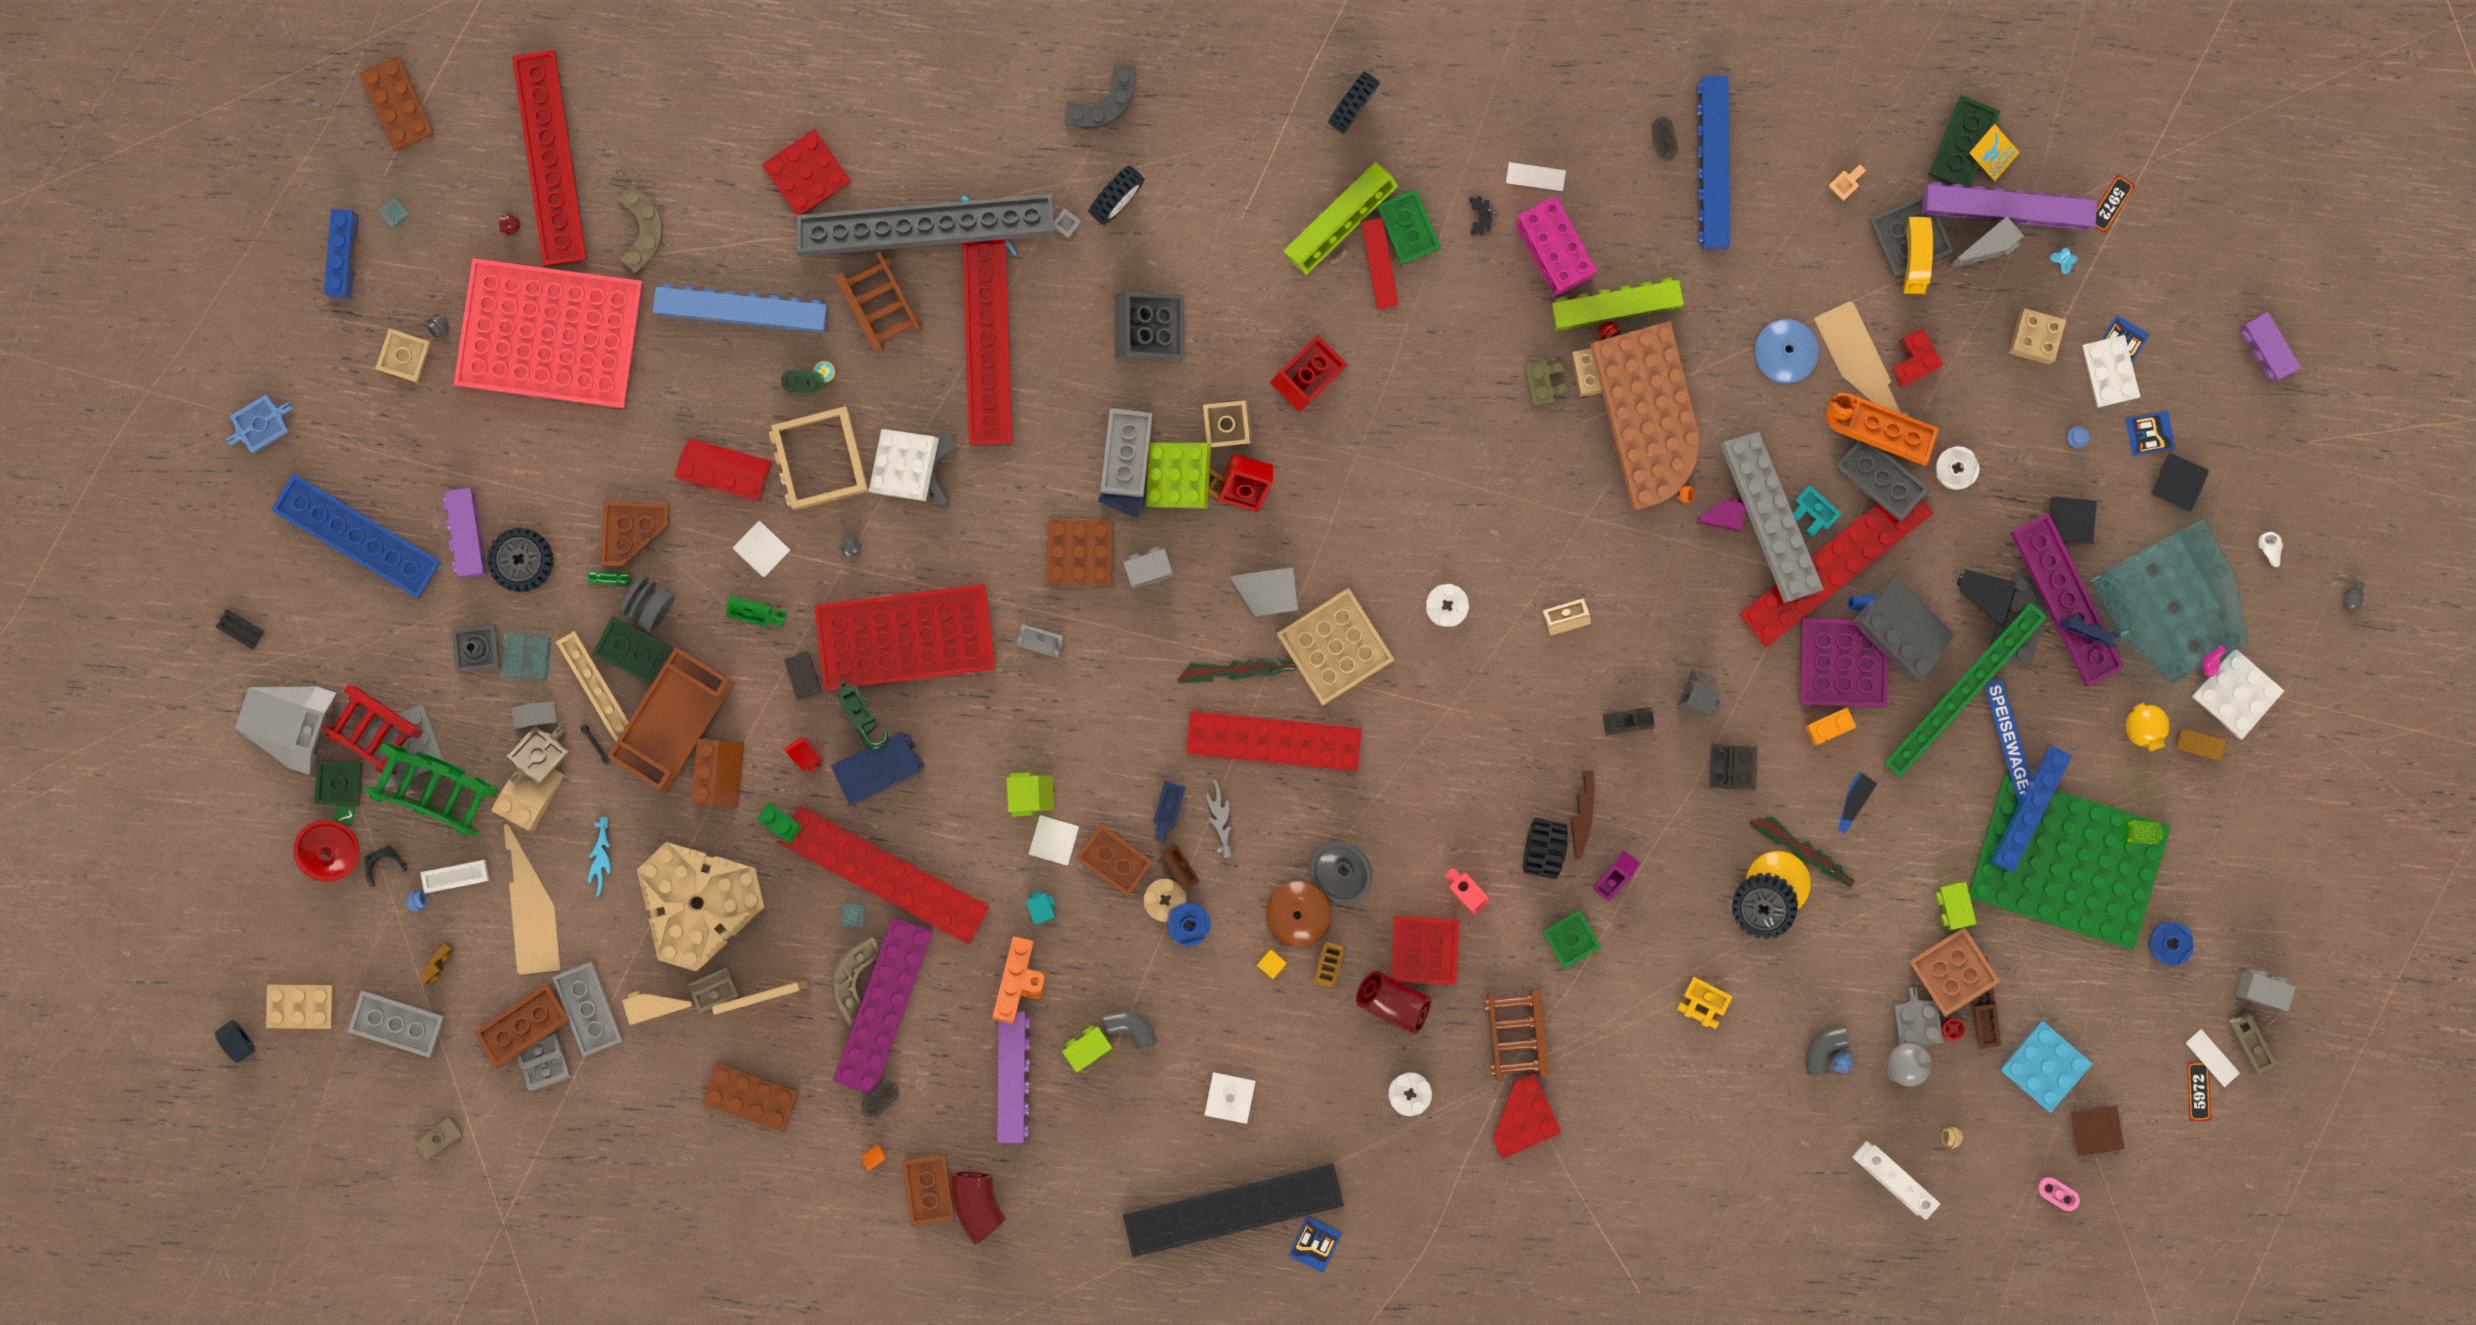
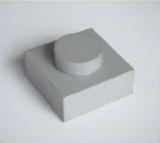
[1054,208,1082,239]

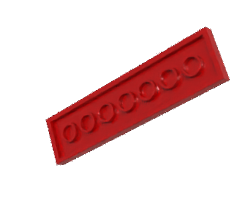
[1186,711,1362,771]

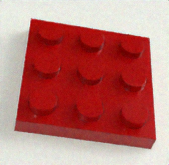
[762,129,851,215]
[1391,916,1459,985]

